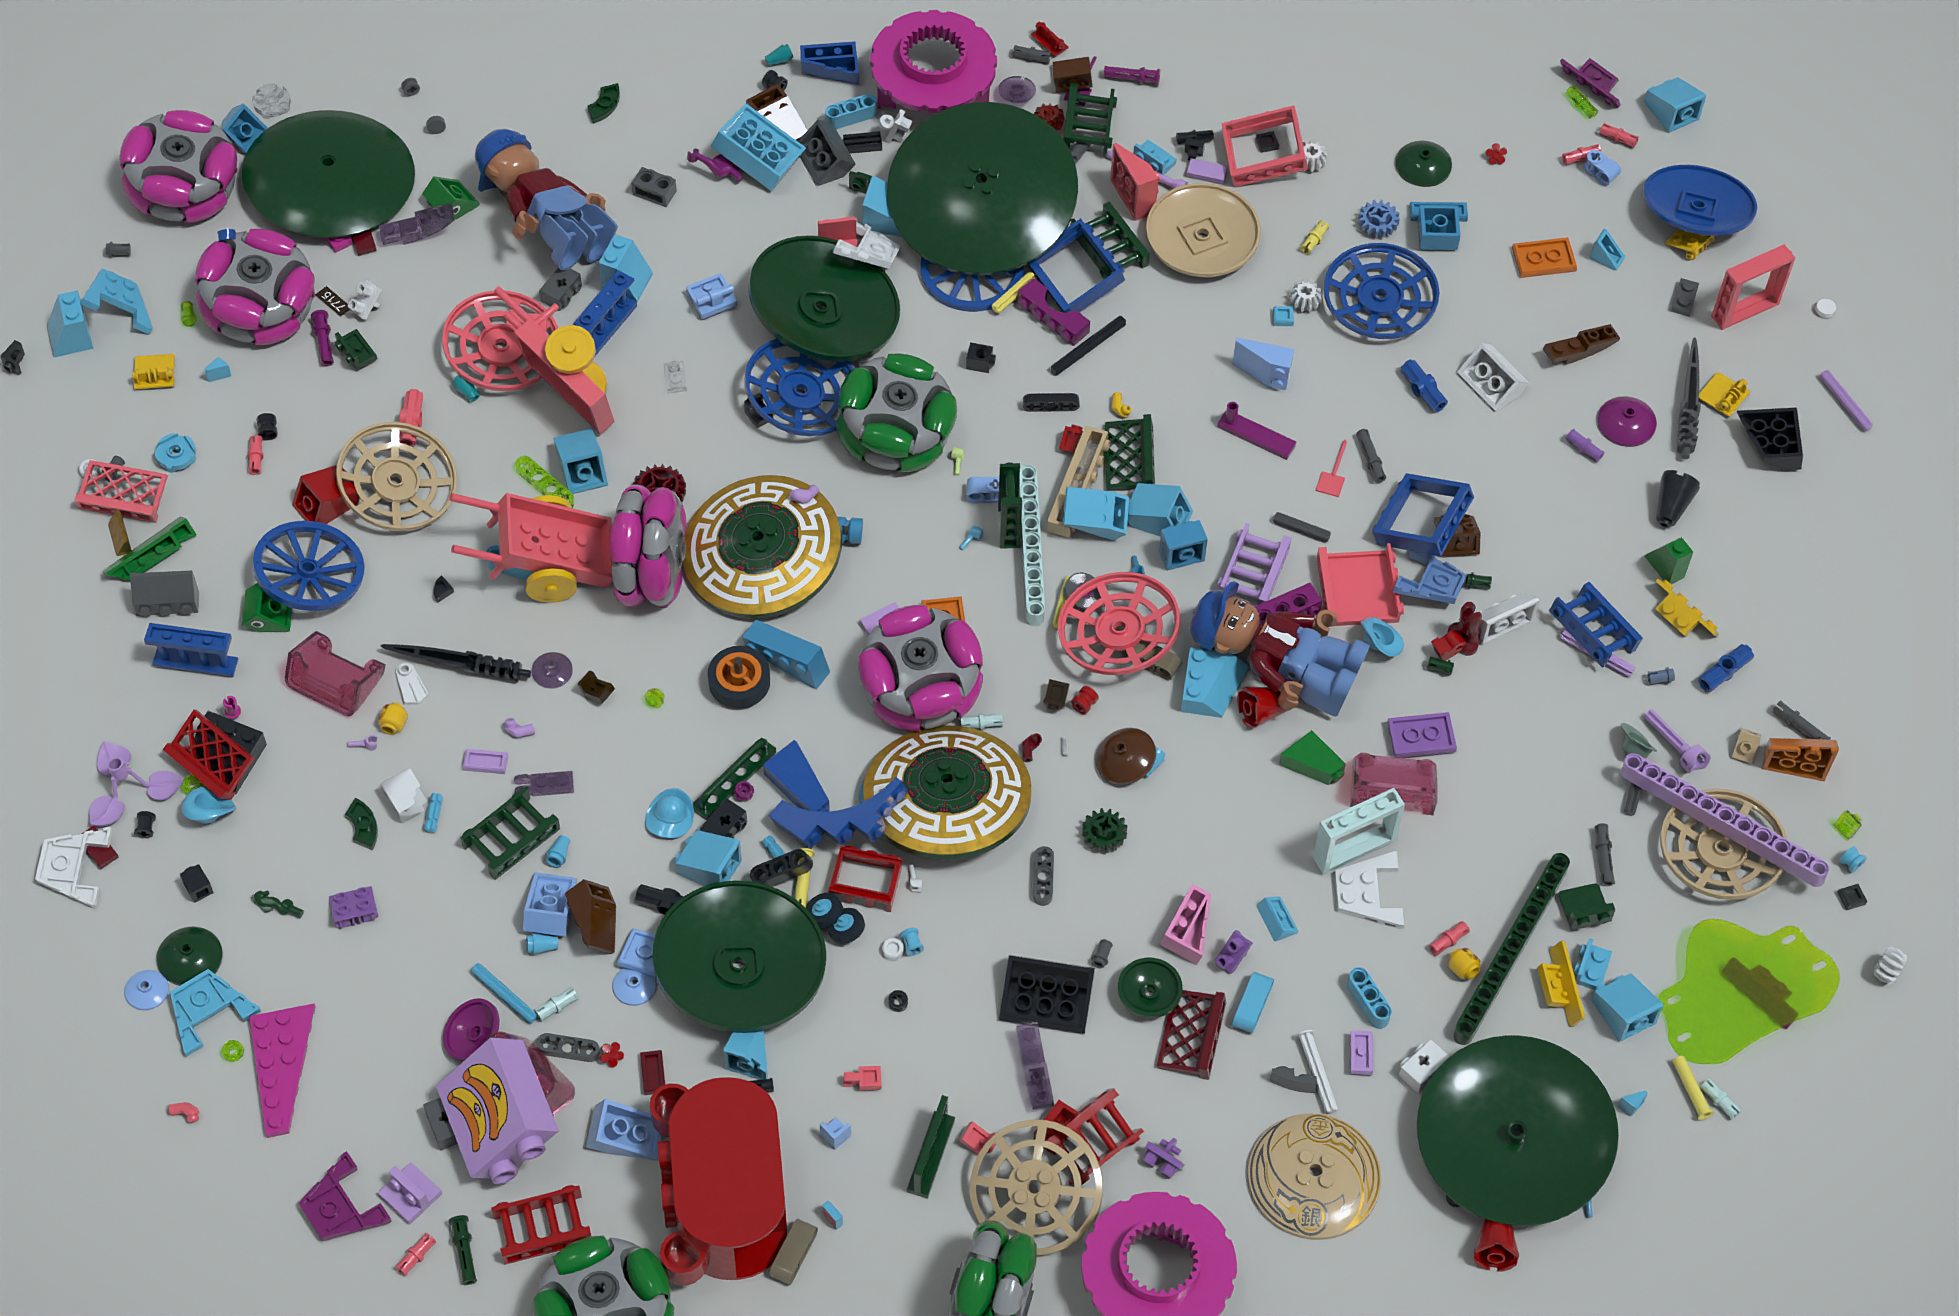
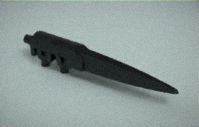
[380,644,531,682]

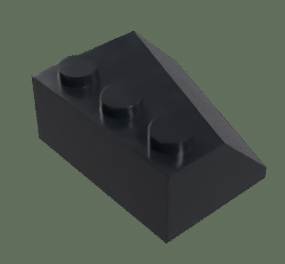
[1737,407,1803,470]
[194,711,267,794]

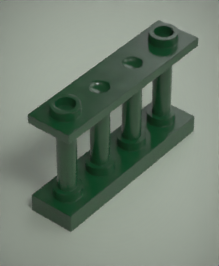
[1063,83,1117,156]
[1070,201,1150,279]
[998,462,1022,549]
[460,787,560,880]

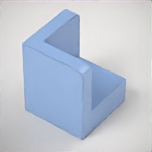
[820,1117,851,1150]

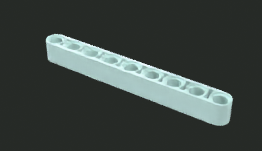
[1019,464,1045,626]

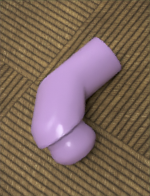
[504,718,535,737]

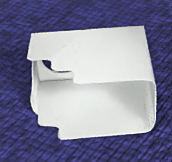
[381,768,427,823]

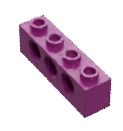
[1255,582,1322,625]

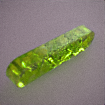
[515,456,575,508]

